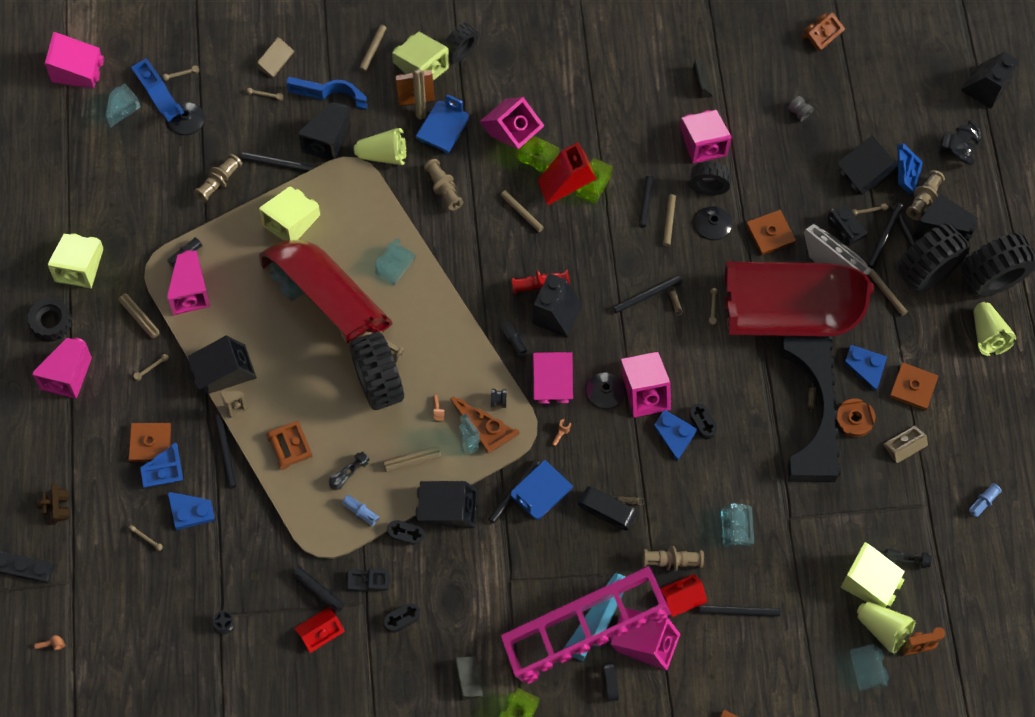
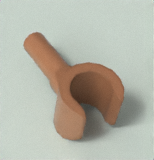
[433,395,445,421]
[552,419,571,446]
[34,636,65,650]

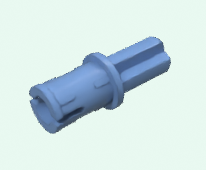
[969,483,1002,517]
[342,495,379,527]

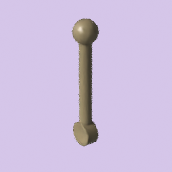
[162,66,199,81]
[246,88,283,101]
[852,204,888,216]
[709,288,718,325]
[134,354,169,381]
[128,524,163,551]

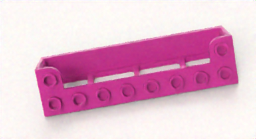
[501,566,671,684]

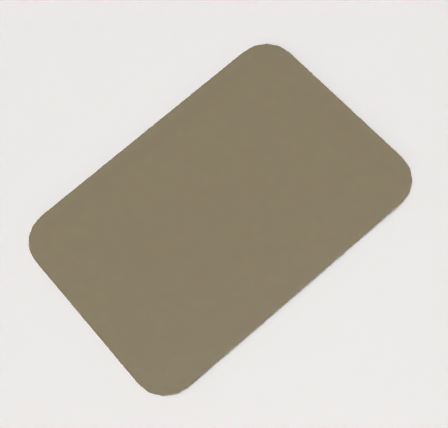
[144,157,538,559]

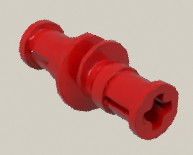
[512,270,570,294]

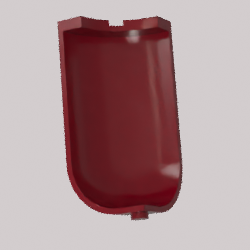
[259,240,393,343]
[724,261,874,336]

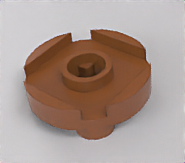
[836,399,876,437]

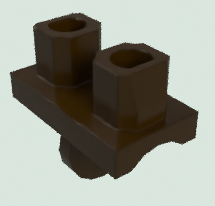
[36,484,69,525]

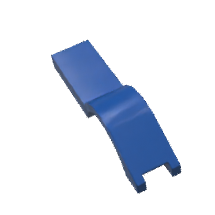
[131,58,184,122]
[286,77,367,110]

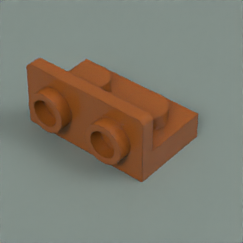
[801,12,845,51]

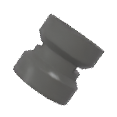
[788,96,813,121]

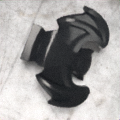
[938,120,981,165]

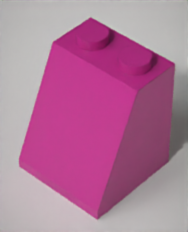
[45,32,104,88]
[480,97,544,149]
[680,110,731,164]
[167,250,211,316]
[33,338,92,399]
[532,352,573,403]
[621,352,671,417]
[611,608,680,671]

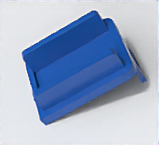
[416,95,469,154]
[511,460,573,520]

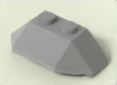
[804,224,872,275]

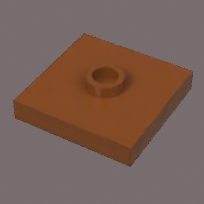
[396,70,435,106]
[746,210,796,256]
[890,362,939,411]
[129,423,171,462]

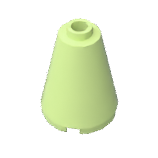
[354,128,406,165]
[973,302,1016,356]
[857,602,916,653]

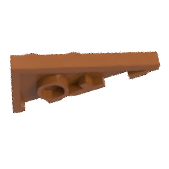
[450,396,519,454]

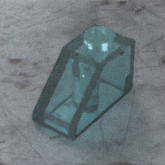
[106,84,140,127]

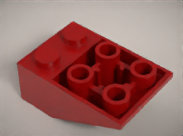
[537,142,597,205]

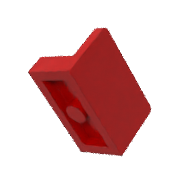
[660,574,707,617]
[294,607,345,653]

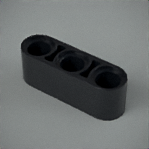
[577,486,637,531]

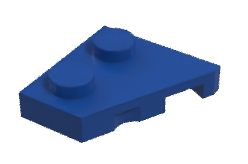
[897,143,923,194]
[844,345,887,391]
[654,410,697,461]
[140,443,184,488]
[168,492,216,530]

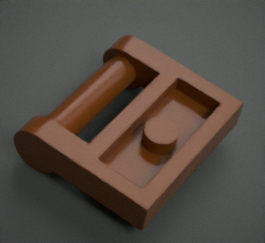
[266,421,313,470]
[901,627,945,656]

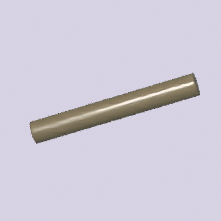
[359,25,386,72]
[500,190,544,232]
[663,194,676,247]
[868,269,908,316]

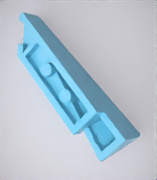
[563,573,625,662]

